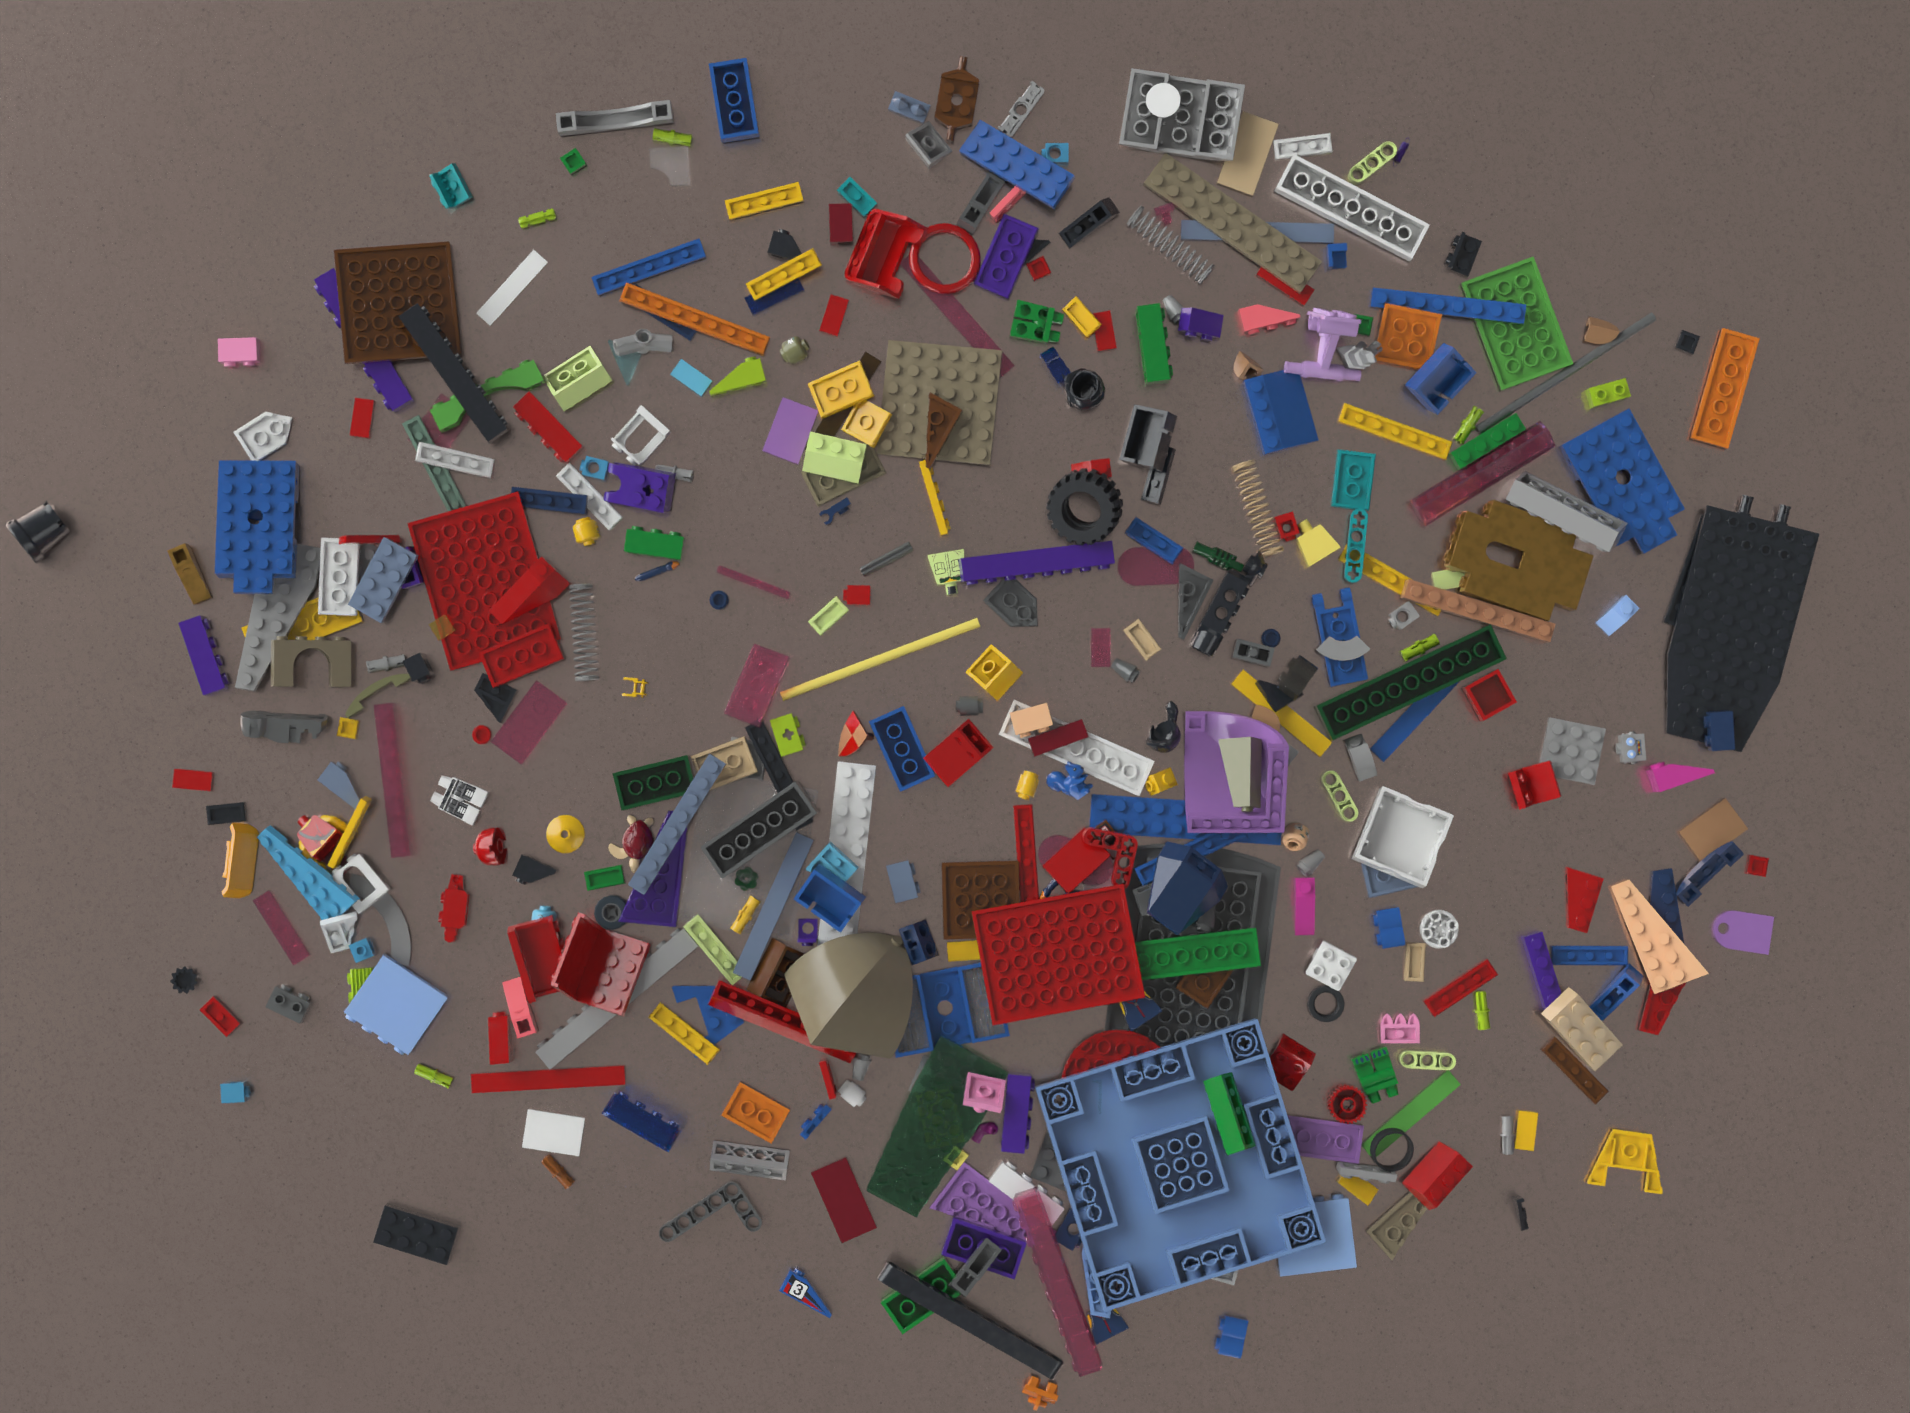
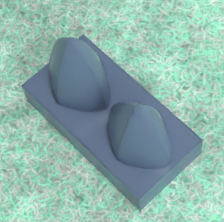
[888,91,931,124]

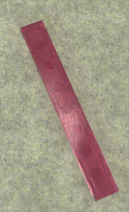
[900,255,1015,378]

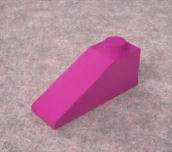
[1293,877,1315,935]

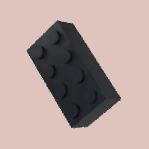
[373,1203,461,1265]

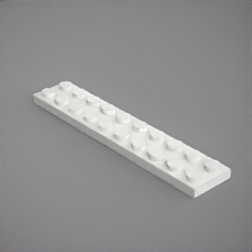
[817,762,876,946]

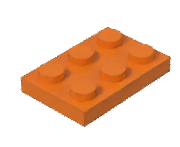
[721,1081,790,1144]

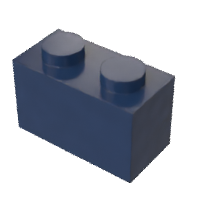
[1704,710,1735,751]

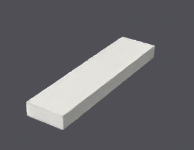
[415,442,495,479]
[556,463,623,531]

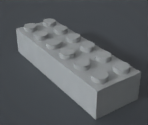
[1506,471,1628,552]

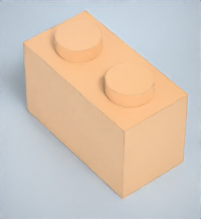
[1009,703,1053,738]

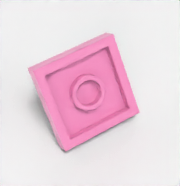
[963,1072,1006,1113]

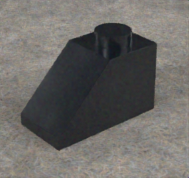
[767,229,802,261]
[512,854,558,885]

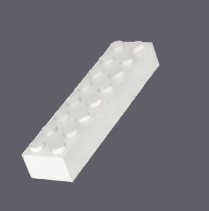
[1274,154,1430,262]

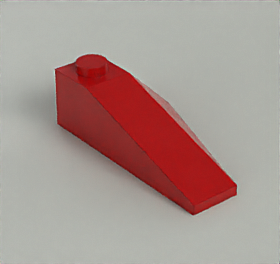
[489,556,571,624]

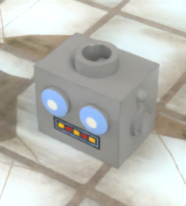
[1616,731,1646,764]

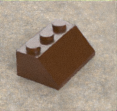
[747,938,806,1007]

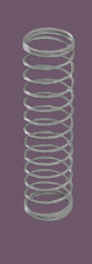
[1127,206,1215,284]
[568,583,599,681]

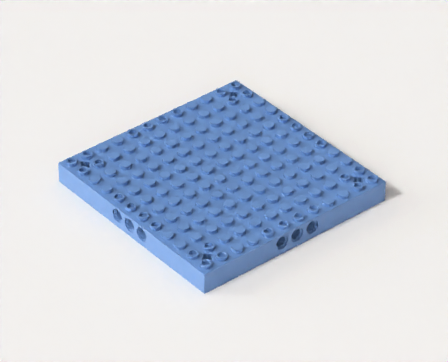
[1035,1018,1326,1312]

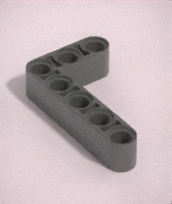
[659,1180,763,1242]

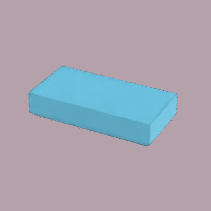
[670,359,713,397]

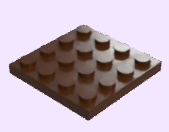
[942,861,1020,940]

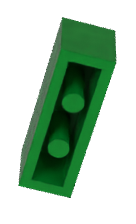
[624,526,685,561]

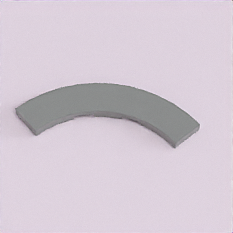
[349,873,412,966]

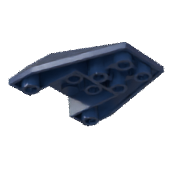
[1147,841,1228,935]

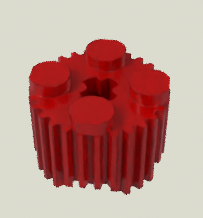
[1327,1084,1367,1124]

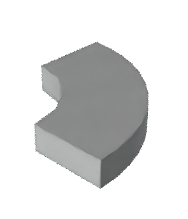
[1316,636,1370,661]

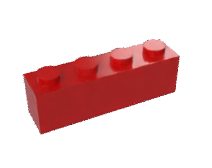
[513,391,584,464]

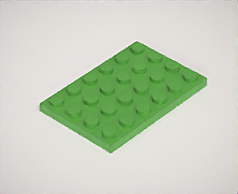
[1461,256,1574,391]

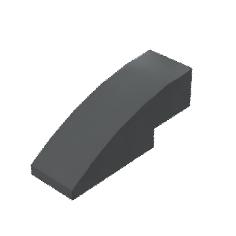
[957,172,1005,234]
[949,1238,1002,1297]

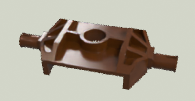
[934,56,979,142]

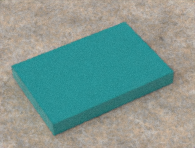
[1331,449,1376,511]

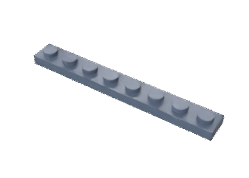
[628,754,726,895]

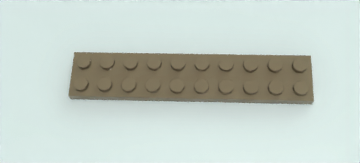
[1143,153,1322,294]

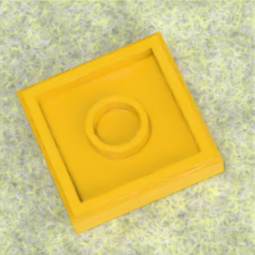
[841,400,892,448]

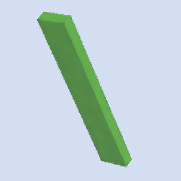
[1361,1070,1461,1157]

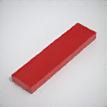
[1423,959,1498,1017]

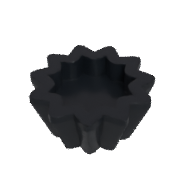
[170,966,198,994]

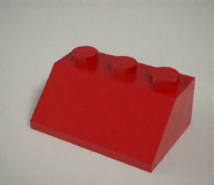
[1402,1141,1473,1210]

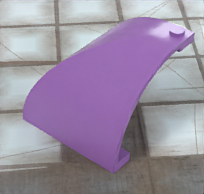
[1184,711,1289,833]

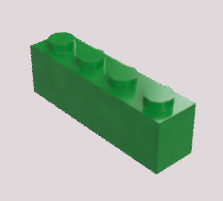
[1448,413,1526,471]
[1203,1072,1256,1155]

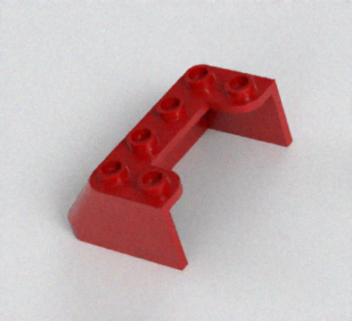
[845,209,928,299]

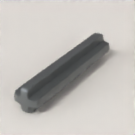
[860,542,913,576]

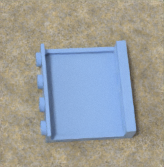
[344,953,448,1055]
[1278,1194,1357,1277]

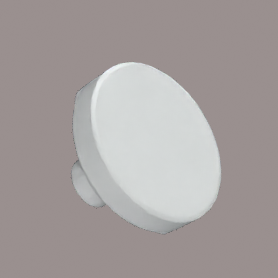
[1420,910,1459,948]

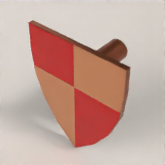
[838,711,874,757]

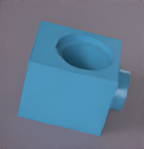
[1041,143,1069,165]
[580,456,610,482]
[348,937,377,963]
[220,1081,251,1103]

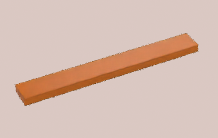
[619,282,770,356]

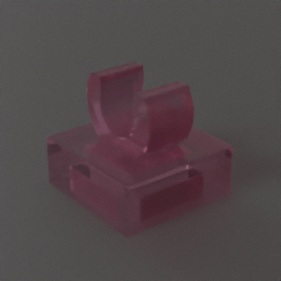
[1153,202,1175,225]

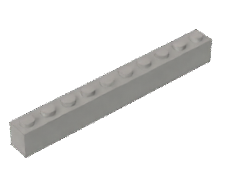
[536,928,699,1069]

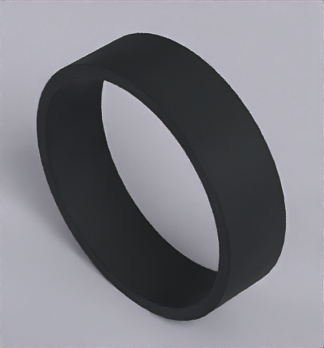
[1370,1128,1414,1172]

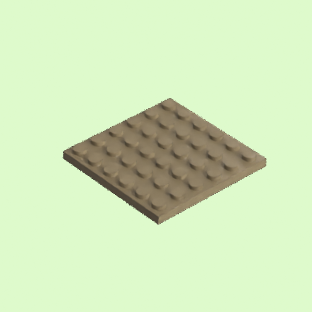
[876,340,1003,465]

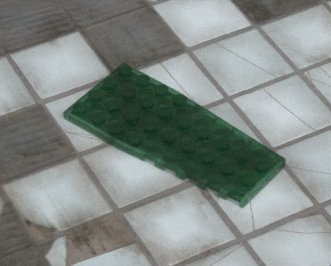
[866,1035,1009,1217]

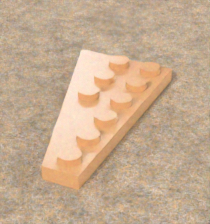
[1611,880,1709,994]

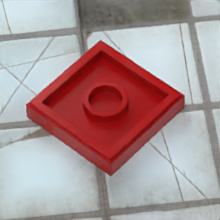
[819,1058,838,1100]

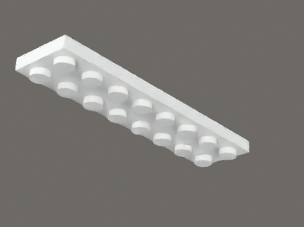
[999,700,1155,796]

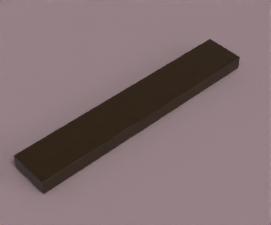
[804,351,882,450]

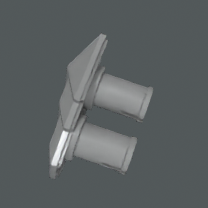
[1337,341,1382,369]

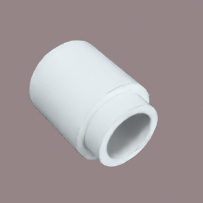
[838,1079,866,1107]

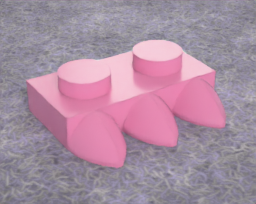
[1380,1013,1420,1043]

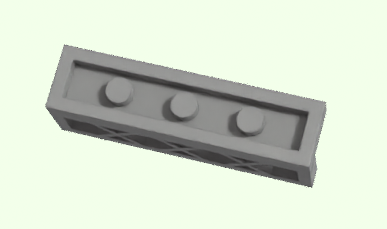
[710,1141,790,1180]

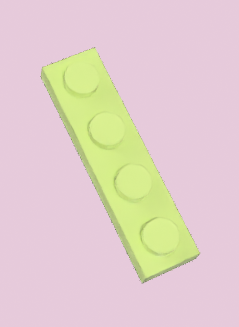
[683,914,742,985]

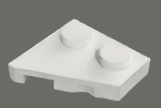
[320,911,357,953]

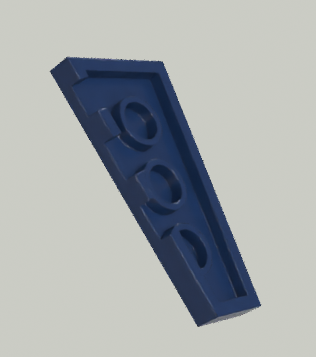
[1650,868,1684,943]

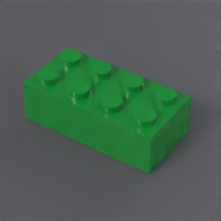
[1135,303,1173,387]
[881,1256,960,1335]

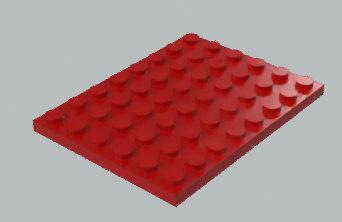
[407,492,561,671]
[972,884,1145,1026]

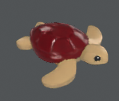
[608,815,654,873]

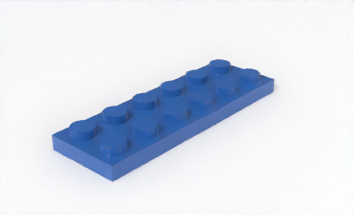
[959,120,1075,209]

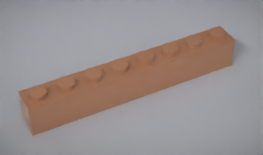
[1400,579,1556,643]

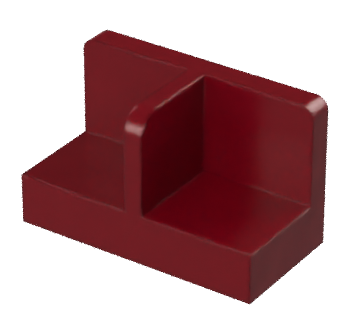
[829,203,853,245]

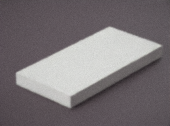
[318,538,360,616]

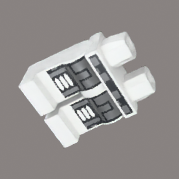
[430,775,489,826]

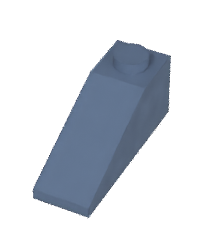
[317,761,368,815]

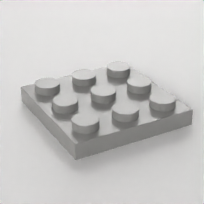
[1539,717,1606,785]

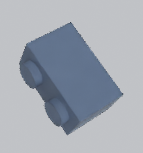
[886,860,921,903]

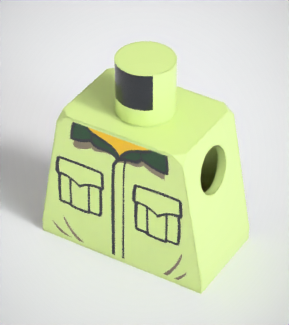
[928,549,964,595]

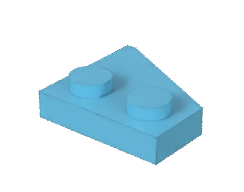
[806,841,859,882]

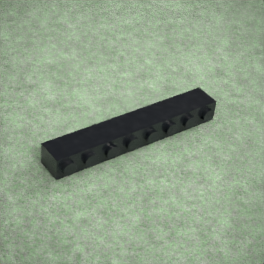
[399,303,508,444]

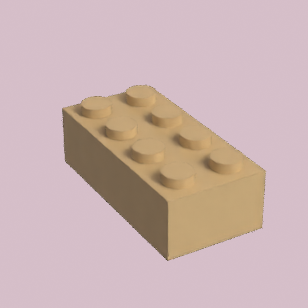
[1541,987,1623,1071]

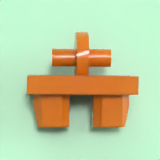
[1022,1376,1059,1411]

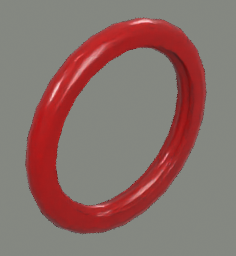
[909,223,981,294]

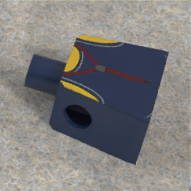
[1119,991,1162,1031]
[1086,1299,1129,1345]

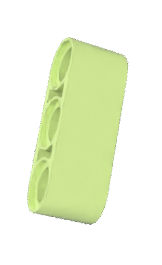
[1348,141,1397,185]
[1321,771,1358,822]
[1398,1050,1456,1070]

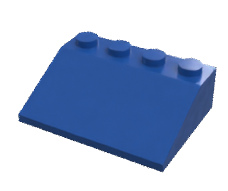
[1243,370,1319,456]

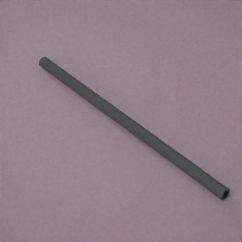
[1476,312,1657,434]

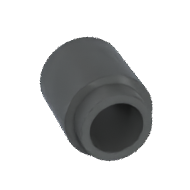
[956,696,983,716]

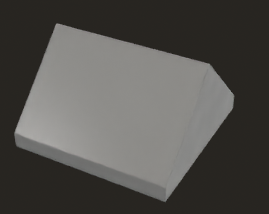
[905,121,952,169]

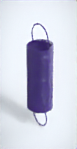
[1393,138,1409,167]

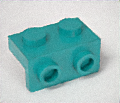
[429,163,473,209]

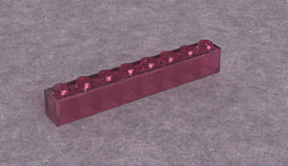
[1410,421,1555,526]
[373,703,414,858]

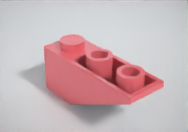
[1238,304,1300,335]
[502,977,538,1038]

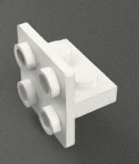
[1306,941,1357,991]

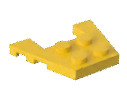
[1587,1129,1663,1194]

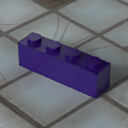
[178,615,229,696]
[1521,931,1562,1010]

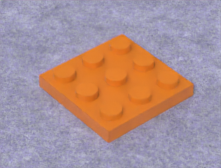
[1375,302,1442,369]

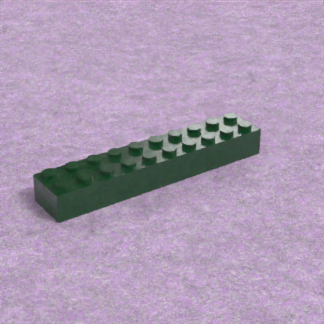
[1314,624,1507,741]

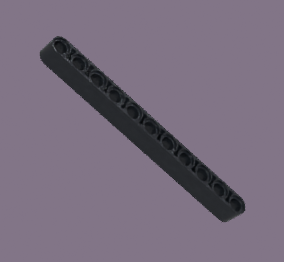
[877,1261,1064,1380]

